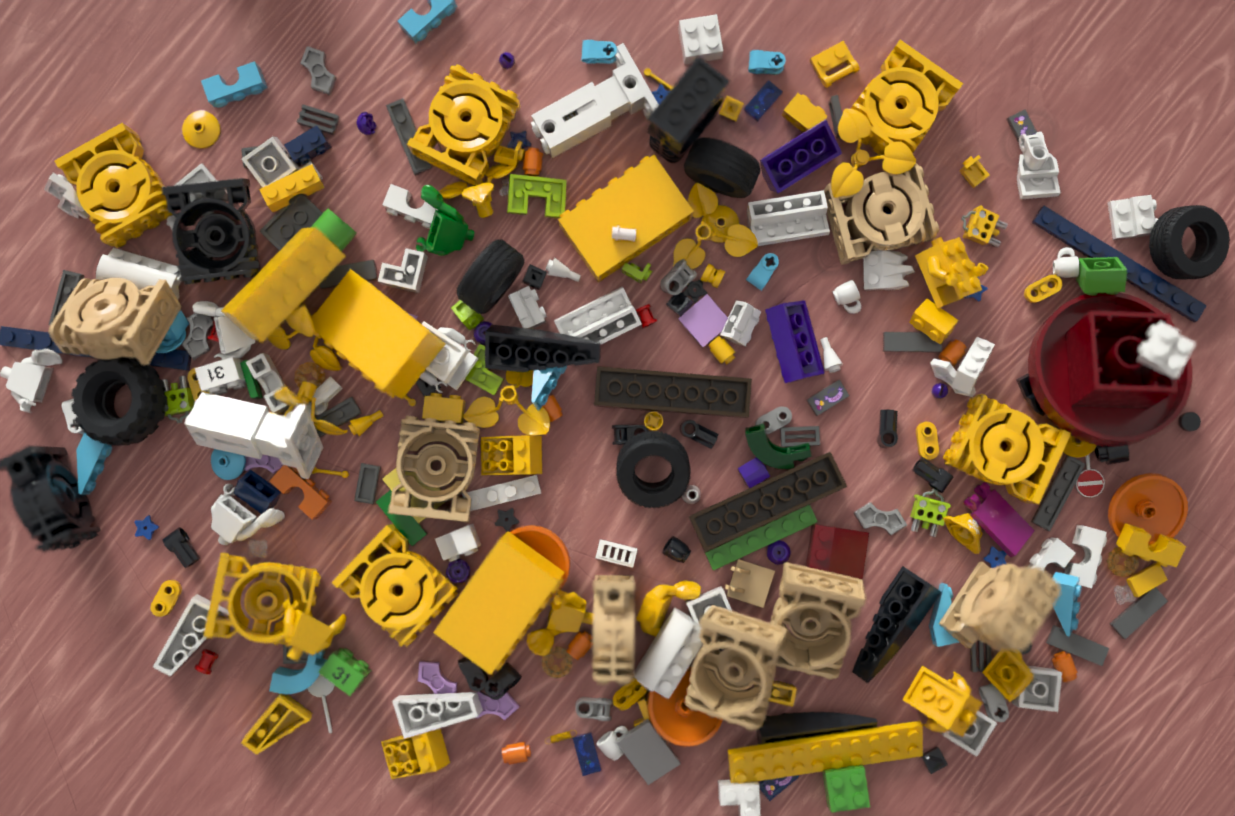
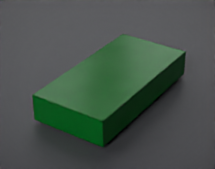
[240,360,263,400]

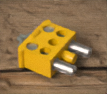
[961,205,1008,247]

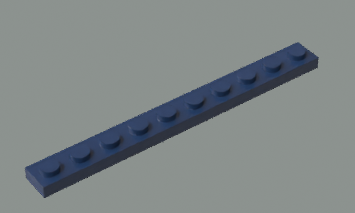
[1032,206,1207,322]
[0,326,191,371]

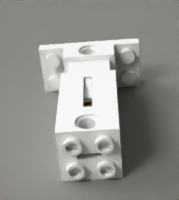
[531,43,658,158]
[185,392,323,479]

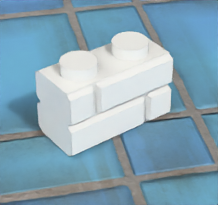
[508,286,547,329]
[720,300,761,346]

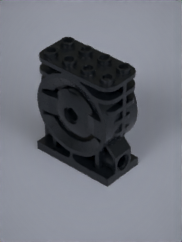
[647,56,730,163]
[162,178,262,285]
[0,446,101,553]

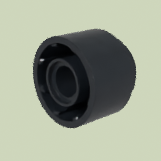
[1094,445,1129,465]

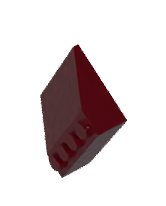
[806,524,869,580]

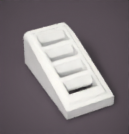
[596,539,637,568]

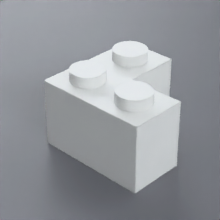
[378,248,428,293]
[435,524,481,562]
[718,779,760,816]

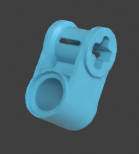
[581,40,617,64]
[748,50,786,75]
[746,253,779,291]

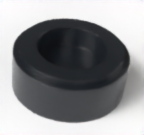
[1179,412,1201,431]

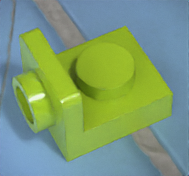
[621,263,652,284]
[451,300,484,330]

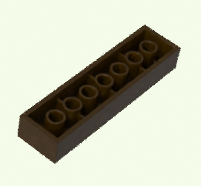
[594,366,752,418]
[689,452,847,552]

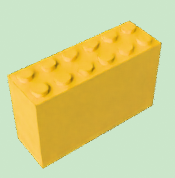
[558,155,694,283]
[221,228,345,343]
[311,269,446,399]
[433,531,564,675]

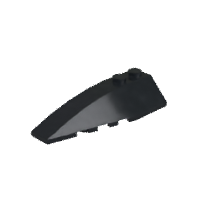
[485,324,601,372]
[852,566,941,683]
[756,712,878,745]

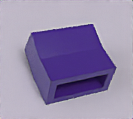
[738,457,770,488]

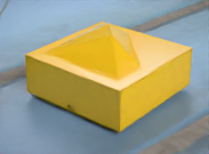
[719,96,744,121]

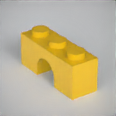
[259,164,325,213]
[1116,523,1186,567]

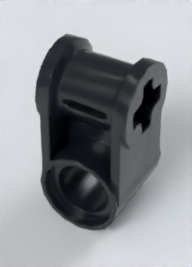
[612,425,648,445]
[458,656,488,692]
[484,662,522,700]

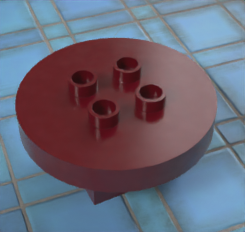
[1028,292,1193,447]

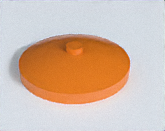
[1108,473,1188,545]
[510,525,570,598]
[647,666,723,747]

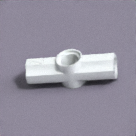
[294,376,343,417]

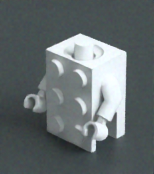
[419,322,479,393]

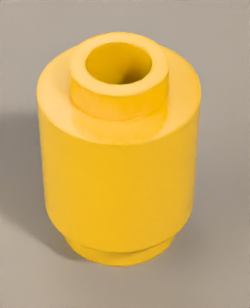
[708,336,736,365]

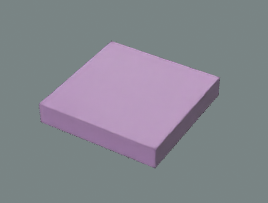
[678,294,728,348]

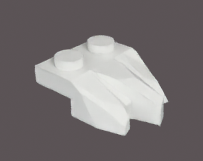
[1017,153,1061,199]
[44,173,89,219]
[863,250,915,290]

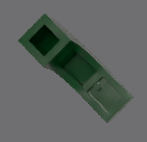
[745,424,812,469]

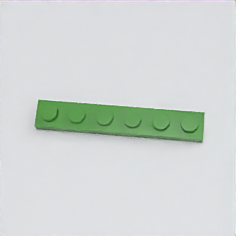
[705,504,818,570]

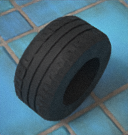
[684,137,761,198]
[1149,205,1230,280]
[456,239,525,314]
[616,431,691,508]

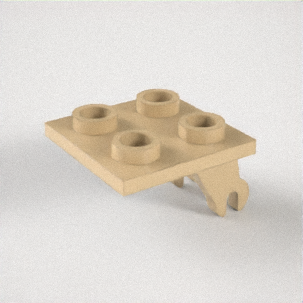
[725,559,775,608]

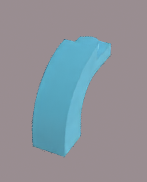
[269,649,327,694]

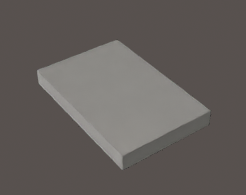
[616,719,681,785]

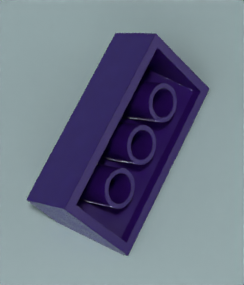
[760,120,842,194]
[765,300,825,383]

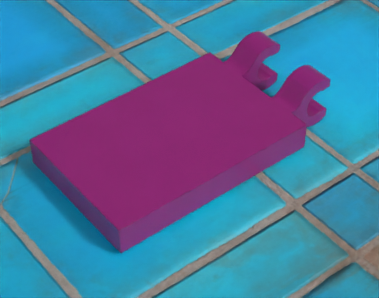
[964,482,1035,558]

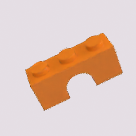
[269,465,332,520]

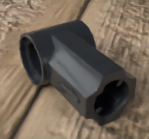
[877,409,898,448]
[680,420,719,449]
[912,457,954,493]
[162,527,200,568]

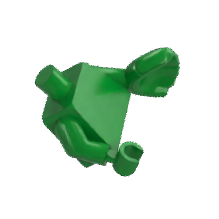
[416,184,474,256]

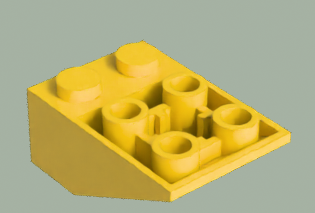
[481,435,542,475]
[381,728,450,779]

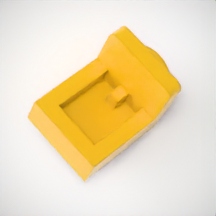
[494,141,525,166]
[959,155,990,188]
[634,696,649,727]

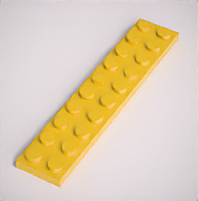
[728,721,923,784]

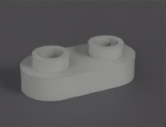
[755,406,792,434]

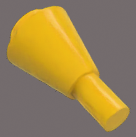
[348,410,384,437]

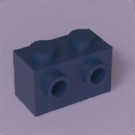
[284,126,332,167]
[233,469,281,514]

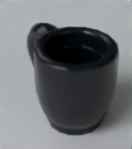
[662,536,691,563]

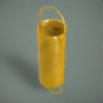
[545,730,577,744]

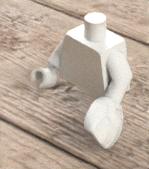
[193,301,255,360]
[0,349,63,414]
[211,484,285,545]

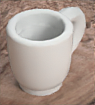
[1053,247,1079,278]
[832,280,861,314]
[597,726,628,761]

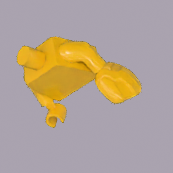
[636,580,701,637]
[527,589,594,656]
[283,598,347,661]

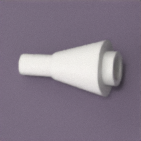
[545,258,581,282]
[820,337,843,373]

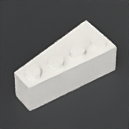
[153,594,229,676]
[392,692,483,739]

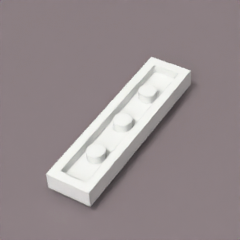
[462,475,541,511]

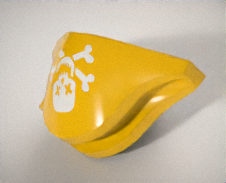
[943,513,983,554]

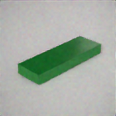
[376,490,427,546]

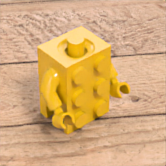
[915,237,988,308]
[902,666,982,737]

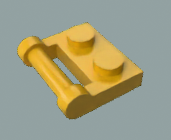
[809,41,860,88]

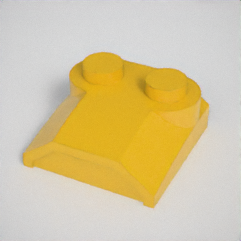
[982,649,1034,702]

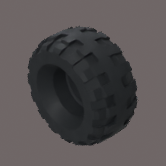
[71,356,168,446]

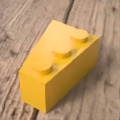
[241,694,313,755]

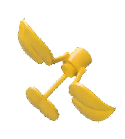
[831,109,916,198]
[439,164,517,218]
[673,183,758,270]
[267,306,342,371]
[463,370,550,436]
[269,381,348,435]

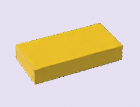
[1126,563,1168,597]

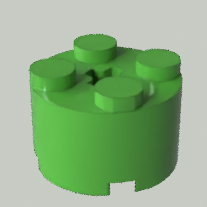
[310,208,357,252]

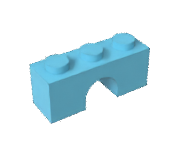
[398,0,457,44]
[201,61,267,107]

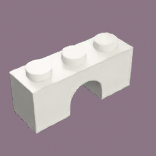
[383,184,438,229]
[951,337,995,395]
[246,353,290,414]
[1064,525,1107,588]
[1028,537,1076,570]

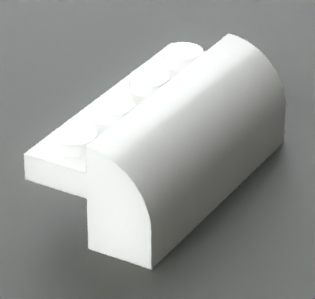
[747,190,830,246]
[96,248,182,299]
[554,287,642,344]
[634,607,703,699]

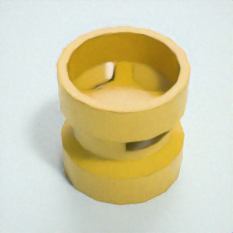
[700,263,726,288]
[644,411,663,431]

